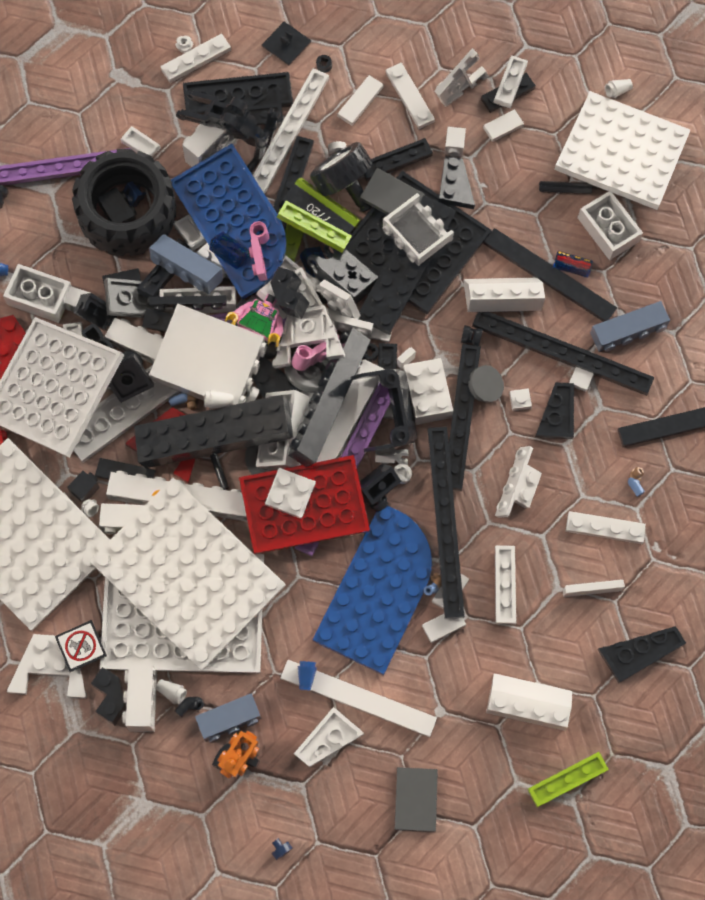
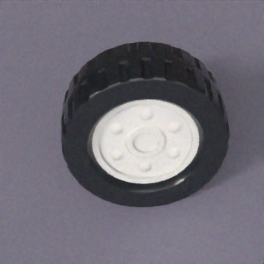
[310,142,372,213]

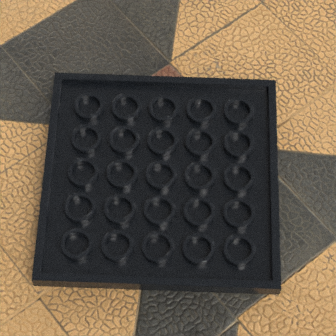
[345,171,491,314]

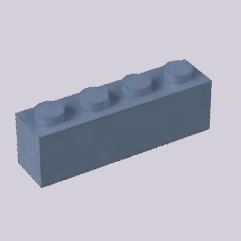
[149,234,223,294]
[590,301,670,352]

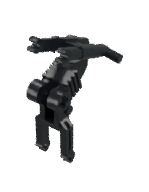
[175,90,281,172]

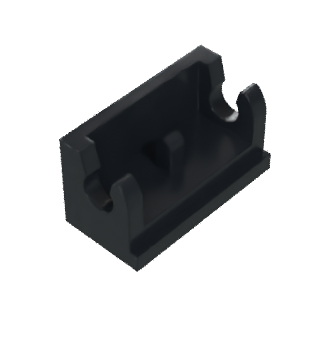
[74,293,117,330]

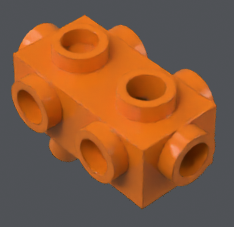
[217,731,259,779]

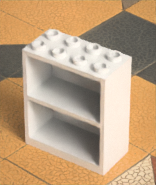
[149,304,267,405]

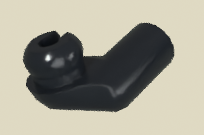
[174,697,204,717]

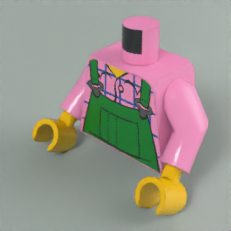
[225,294,284,347]

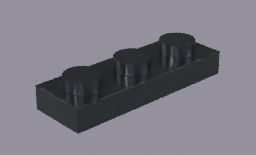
[481,72,536,113]

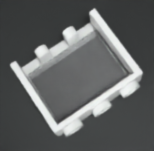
[383,193,454,266]

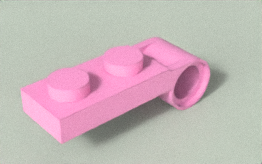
[249,221,269,281]
[291,334,339,371]

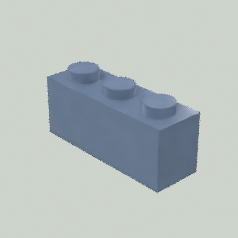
[195,693,261,743]

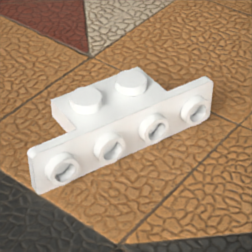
[327,308,392,342]
[495,446,542,518]

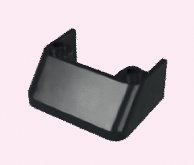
[350,369,417,452]

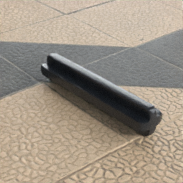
[539,181,593,194]

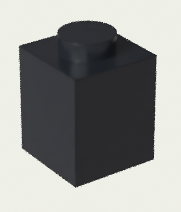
[67,471,100,503]

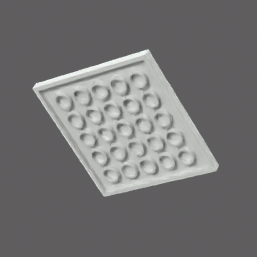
[554,91,690,210]
[0,317,124,458]

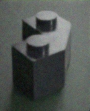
[270,266,310,319]
[91,667,126,726]

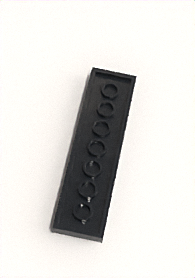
[359,195,456,335]

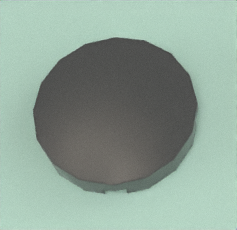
[468,365,504,403]

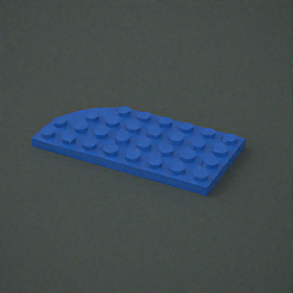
[171,144,286,300]
[312,506,432,676]

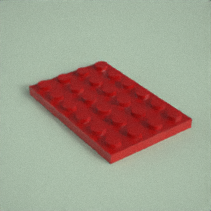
[239,455,370,555]

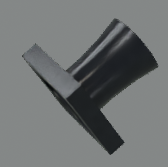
[109,351,154,403]

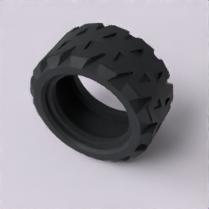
[72,149,176,257]

